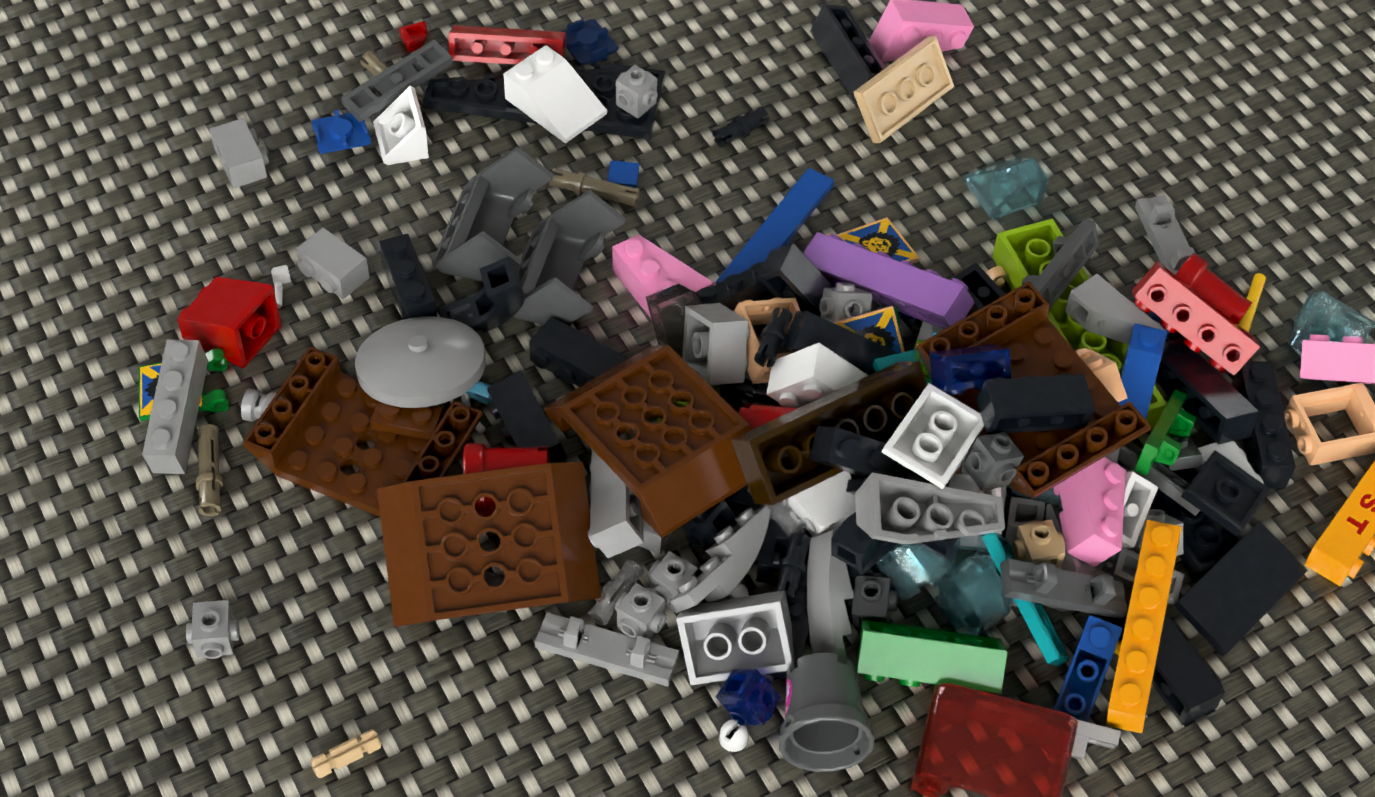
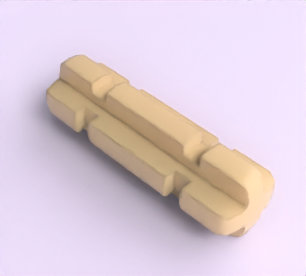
[310,729,381,778]

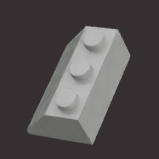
[676,590,795,686]

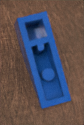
[1118,323,1167,420]

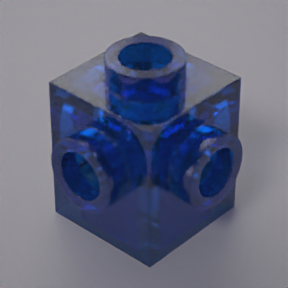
[716,669,781,726]

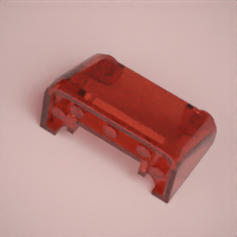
[910,683,1078,797]

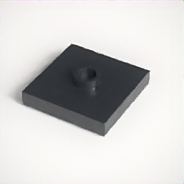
[1181,450,1271,537]

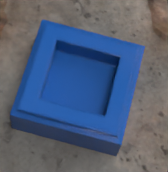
[607,161,639,188]

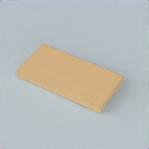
[853,36,955,143]

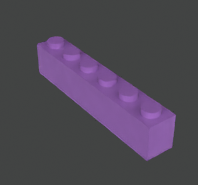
[803,232,975,329]

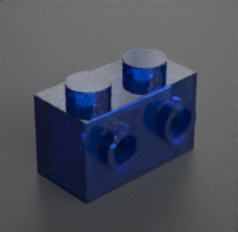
[930,344,1011,395]

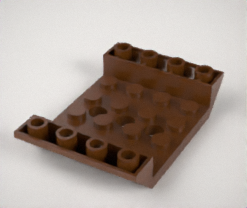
[916,281,1151,499]
[544,344,752,538]
[243,346,483,517]
[377,462,601,627]

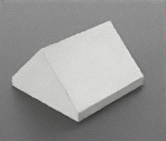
[373,86,429,165]

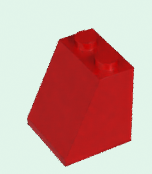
[177,277,282,369]

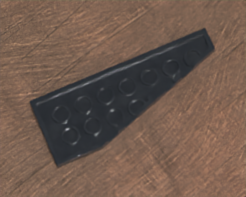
[423,63,665,140]

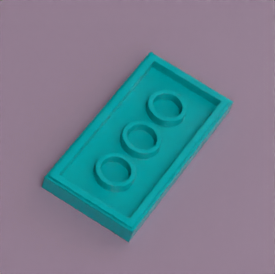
[981,532,1070,666]

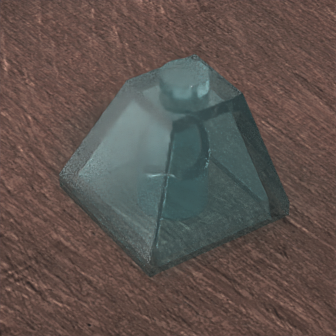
[963,158,1049,219]
[1289,291,1375,353]

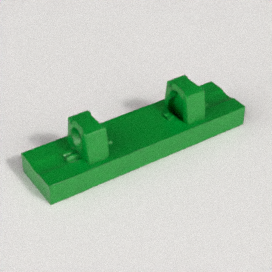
[1134,389,1196,476]

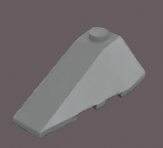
[855,472,1005,545]

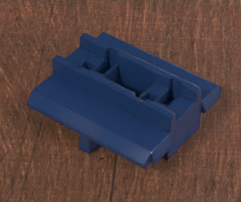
[561,18,619,67]

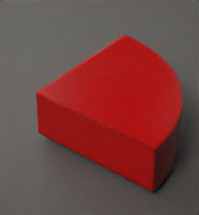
[399,21,428,53]

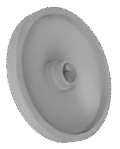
[355,316,486,408]

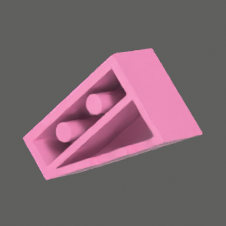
[869,0,974,63]
[612,234,715,331]
[1300,335,1375,384]
[1053,457,1126,568]

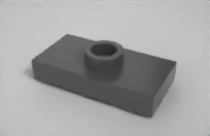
[1167,435,1203,471]

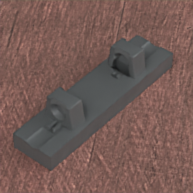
[341,39,453,122]
[1022,219,1099,311]
[1000,558,1128,619]

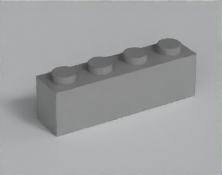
[142,339,208,474]
[588,433,644,558]

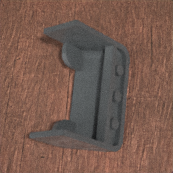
[432,146,554,282]
[512,190,626,326]

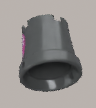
[779,653,875,772]

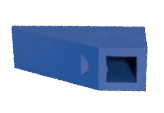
[1052,615,1123,722]

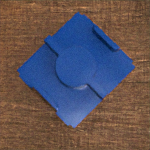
[311,110,371,154]

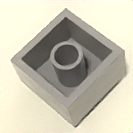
[682,303,750,386]

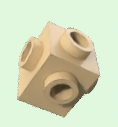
[1012,519,1065,569]

